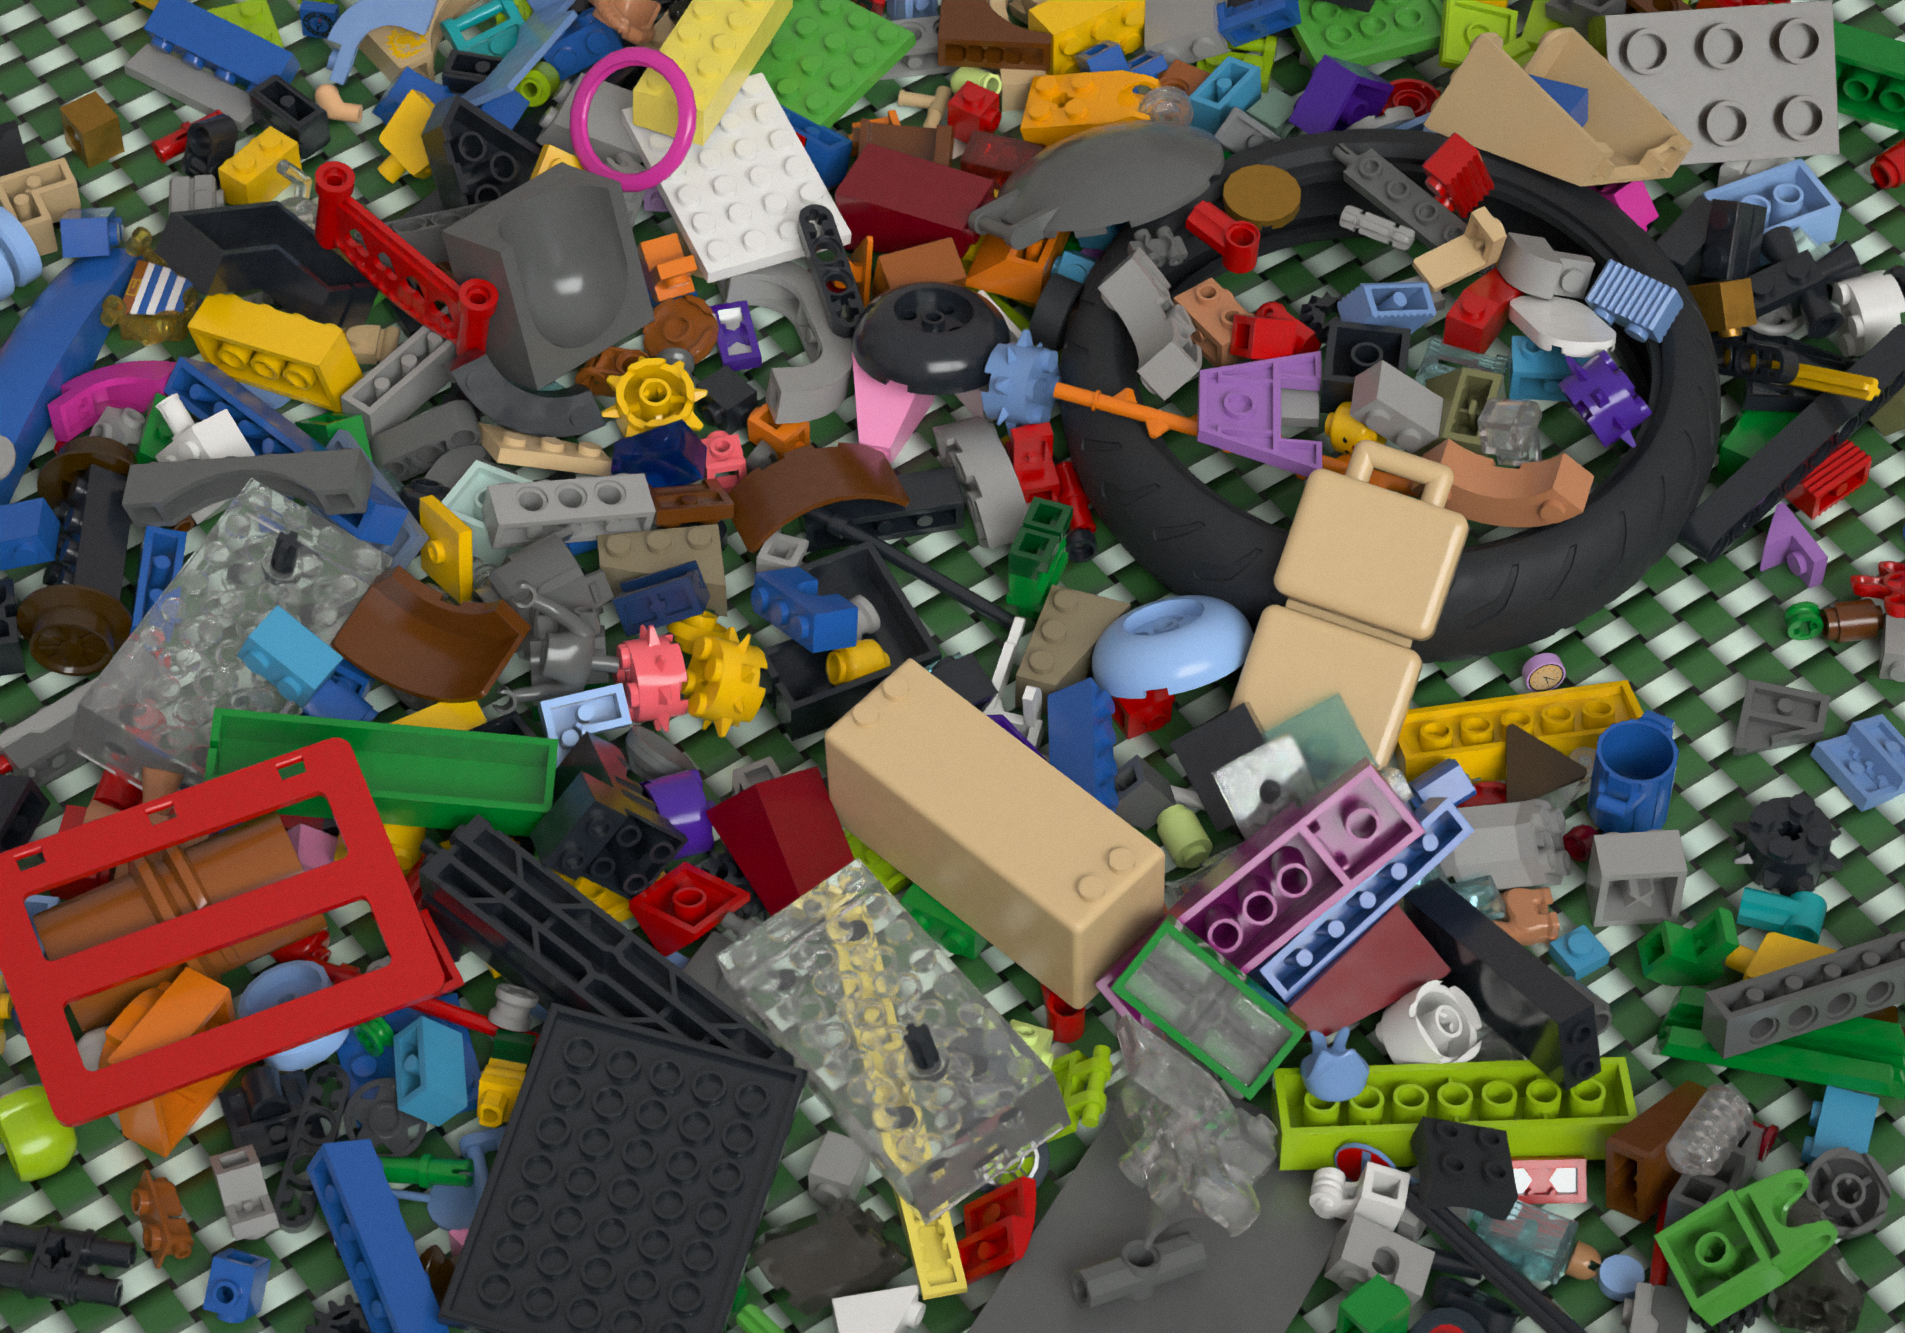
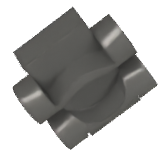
[1127,226,1188,267]

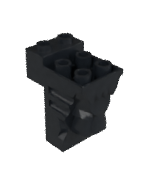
[530,731,688,900]

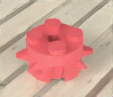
[612,624,688,732]

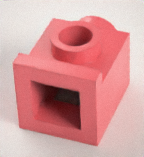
[699,431,747,493]

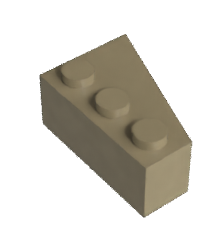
[597,524,728,617]
[1015,584,1131,715]

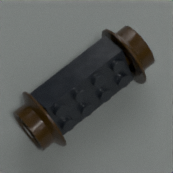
[16,436,138,676]

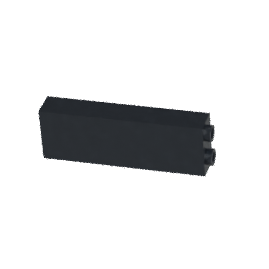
[1403,877,1602,1091]

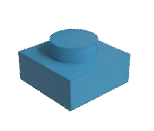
[1548,924,1610,981]

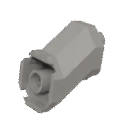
[1440,799,1572,897]

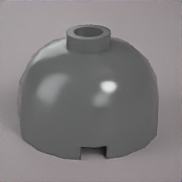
[1798,1147,1891,1240]

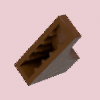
[938,0,1051,71]

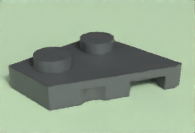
[1732,679,1831,756]

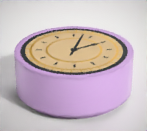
[1522,653,1566,692]

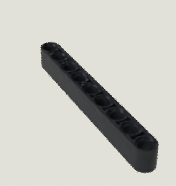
[1676,324,1905,564]

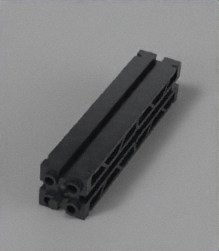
[419,814,794,1066]

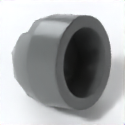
[746,439,778,471]

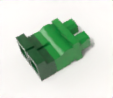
[1006,496,1073,620]

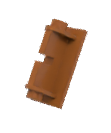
[131,1170,194,1269]

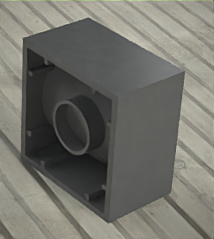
[441,163,655,391]

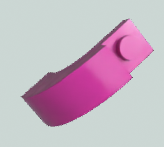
[47,360,176,442]

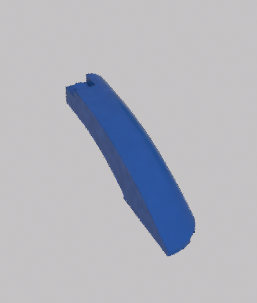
[0,248,144,506]

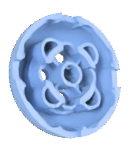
[1092,595,1254,699]

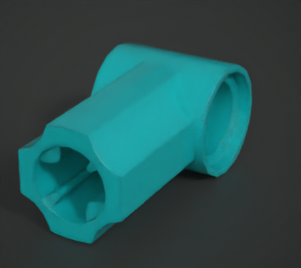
[1736,887,1827,944]

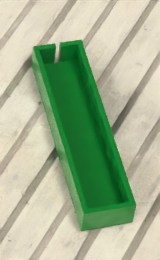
[204,707,559,837]

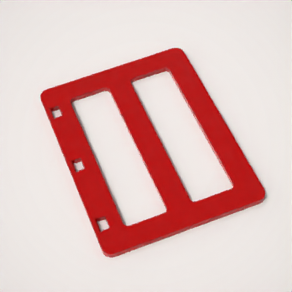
[0,737,445,1127]

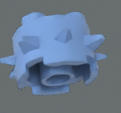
[981,329,1061,438]

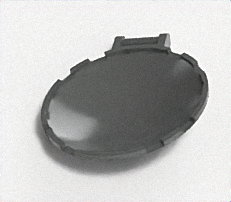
[968,120,1225,250]

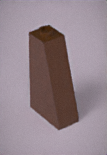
[1606,1080,1727,1223]

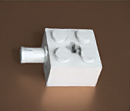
[155,393,256,525]

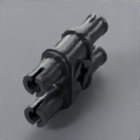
[0,1220,137,1308]

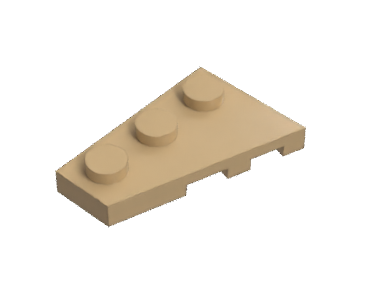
[478,422,613,476]

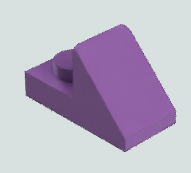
[1760,502,1828,589]

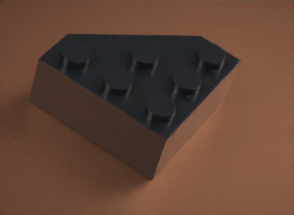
[421,94,541,210]

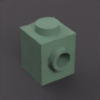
[1246,87,1302,140]

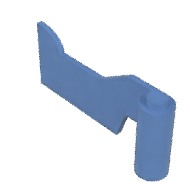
[461,0,578,106]

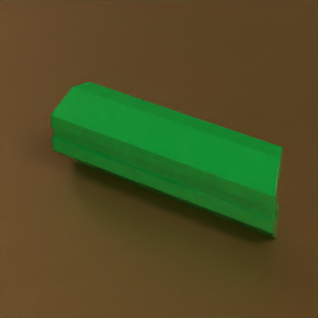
[1652,986,1905,1100]

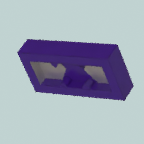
[709,300,762,371]

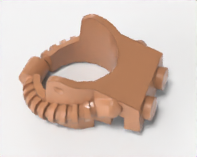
[588,0,661,45]

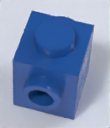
[203,1248,271,1323]

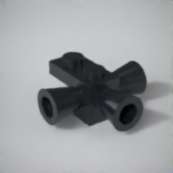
[1744,226,1862,339]

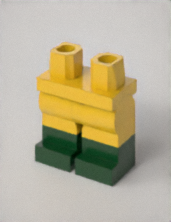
[477,1029,536,1128]

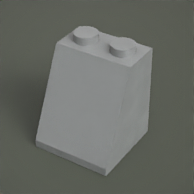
[536,73,643,164]

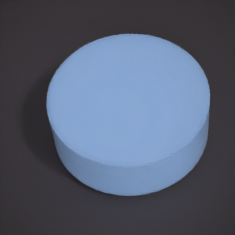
[1598,1254,1645,1301]

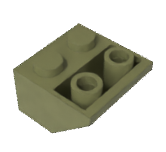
[1406,367,1506,458]

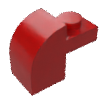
[1006,422,1060,503]

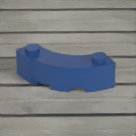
[372,66,530,130]

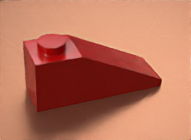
[1443,267,1527,363]

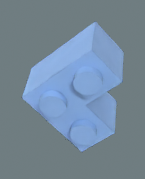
[537,683,632,768]

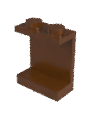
[850,118,955,169]

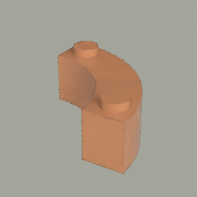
[1411,438,1594,527]

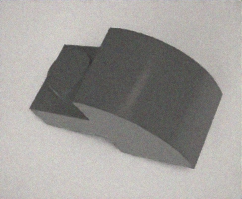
[1545,0,1626,42]

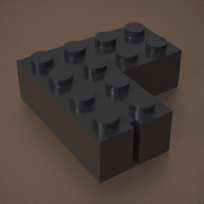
[155,201,379,328]
[759,540,942,741]

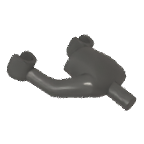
[492,580,619,714]

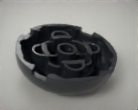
[853,281,1011,395]

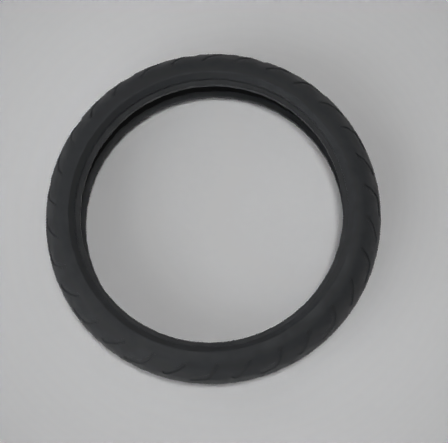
[1059,129,1721,664]

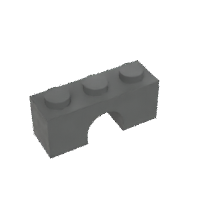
[1663,1113,1763,1230]

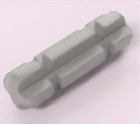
[1339,205,1415,251]

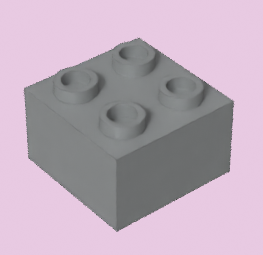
[1585,829,1688,927]

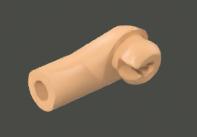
[315,84,363,123]

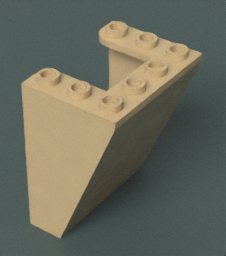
[1424,27,1693,187]

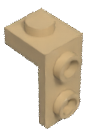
[1412,206,1507,292]

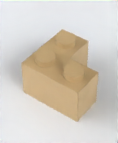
[0,157,82,256]

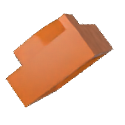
[98,967,241,1158]

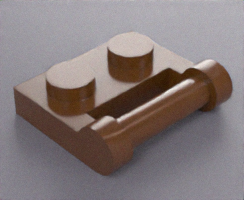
[648,478,734,528]

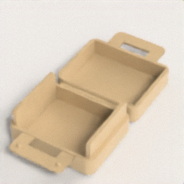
[1228,440,1469,801]

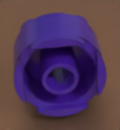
[639,768,716,862]

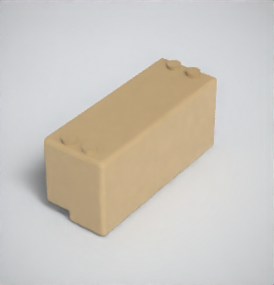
[824,658,1165,1009]

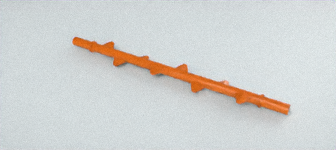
[1053,382,1421,499]

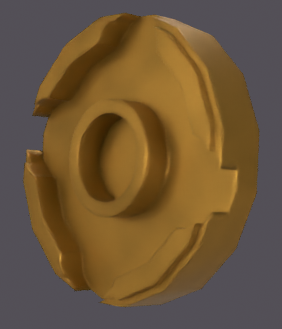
[1223,164,1301,230]

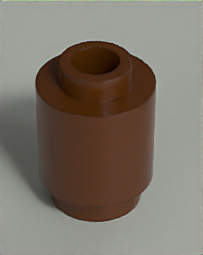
[1820,598,1884,644]

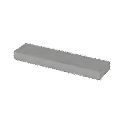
[124,43,253,132]

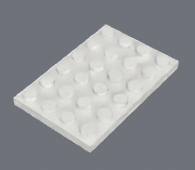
[621,72,852,283]

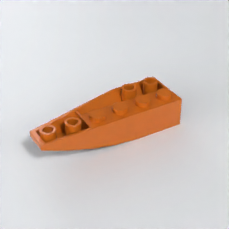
[965,231,1071,304]

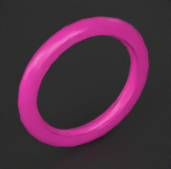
[569,46,697,193]

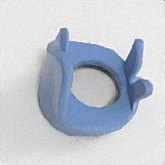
[1300,1026,1370,1102]

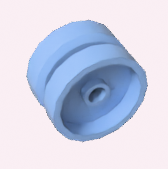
[0,206,43,302]
[238,960,349,1071]

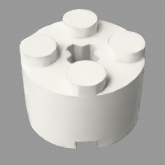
[1830,270,1905,357]
[1375,980,1482,1064]

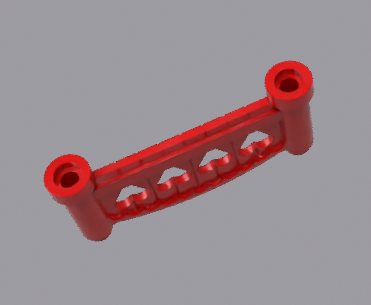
[314,161,499,357]

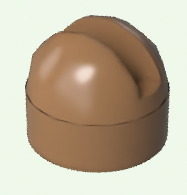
[1564,1240,1602,1280]

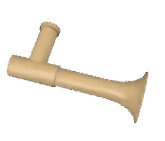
[898,86,953,128]

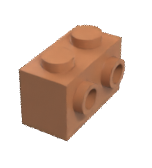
[1173,277,1254,368]

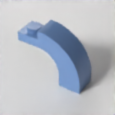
[326,0,439,85]

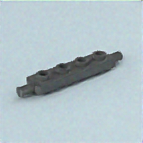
[1332,143,1496,276]

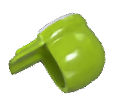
[0,1084,78,1182]

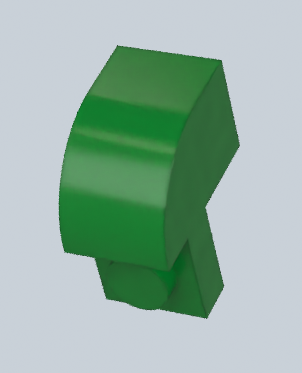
[1637,907,1739,987]

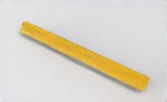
[1724,349,1881,401]

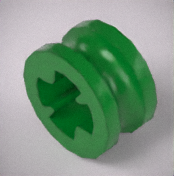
[1783,601,1824,641]
[354,1017,395,1057]

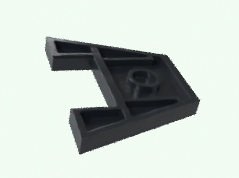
[1743,327,1857,412]

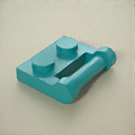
[440,0,525,58]

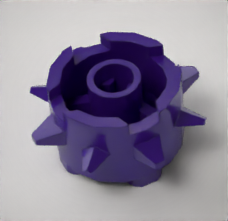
[1558,349,1652,448]

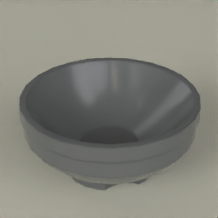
[625,725,695,781]

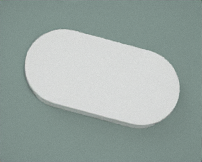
[1508,295,1616,358]

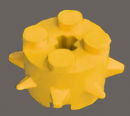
[601,356,708,451]
[680,627,767,738]

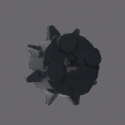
[1731,794,1844,895]

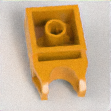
[1020,70,1163,158]

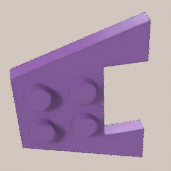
[1197,351,1322,477]

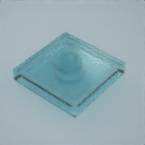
[1264,692,1380,805]

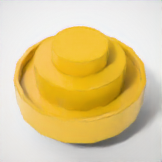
[666,610,727,655]

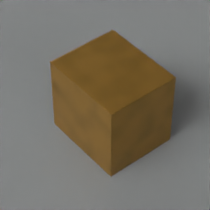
[59,91,125,169]

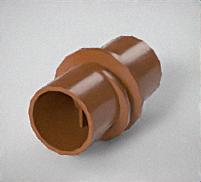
[32,810,328,1034]

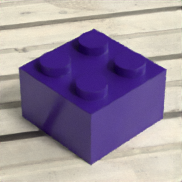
[1288,54,1395,134]

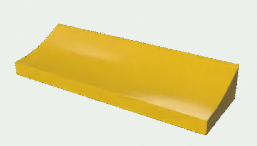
[1394,680,1643,794]

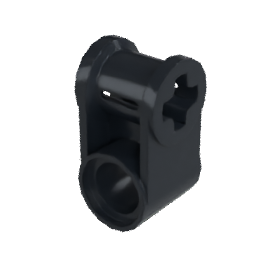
[181,114,238,190]

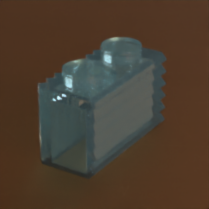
[1476,1200,1579,1285]

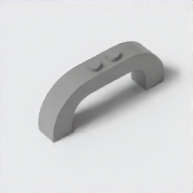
[716,261,853,424]

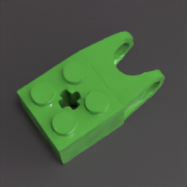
[1654,1169,1838,1326]

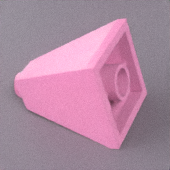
[852,350,935,463]

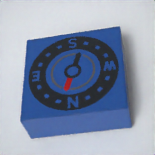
[299,0,340,39]

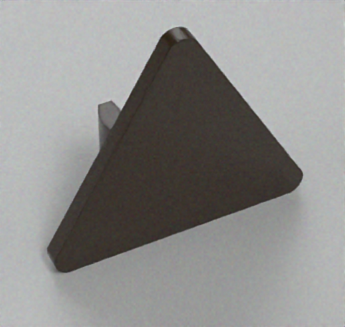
[1506,724,1587,803]

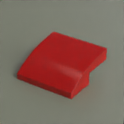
[957,1176,1036,1286]

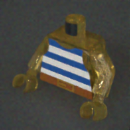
[100,227,205,346]

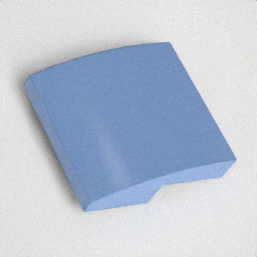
[1810,714,1905,812]

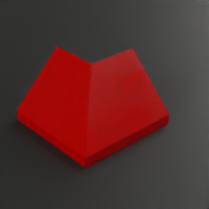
[629,862,750,958]

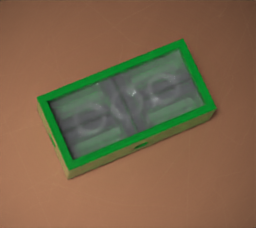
[1111,913,1308,1101]

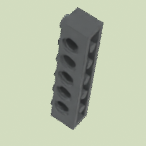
[1701,930,1905,1059]

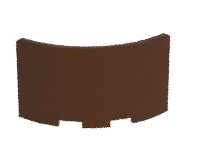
[728,442,910,553]
[331,565,532,703]

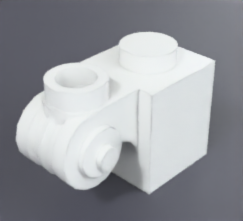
[1309,1161,1411,1232]

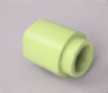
[1156,804,1213,868]

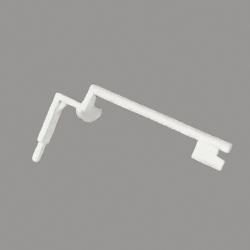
[983,616,1268,825]

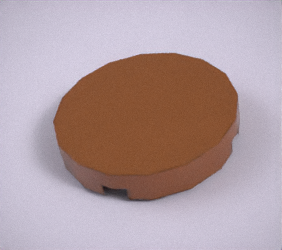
[643,295,719,364]

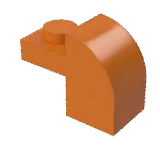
[637,232,698,302]

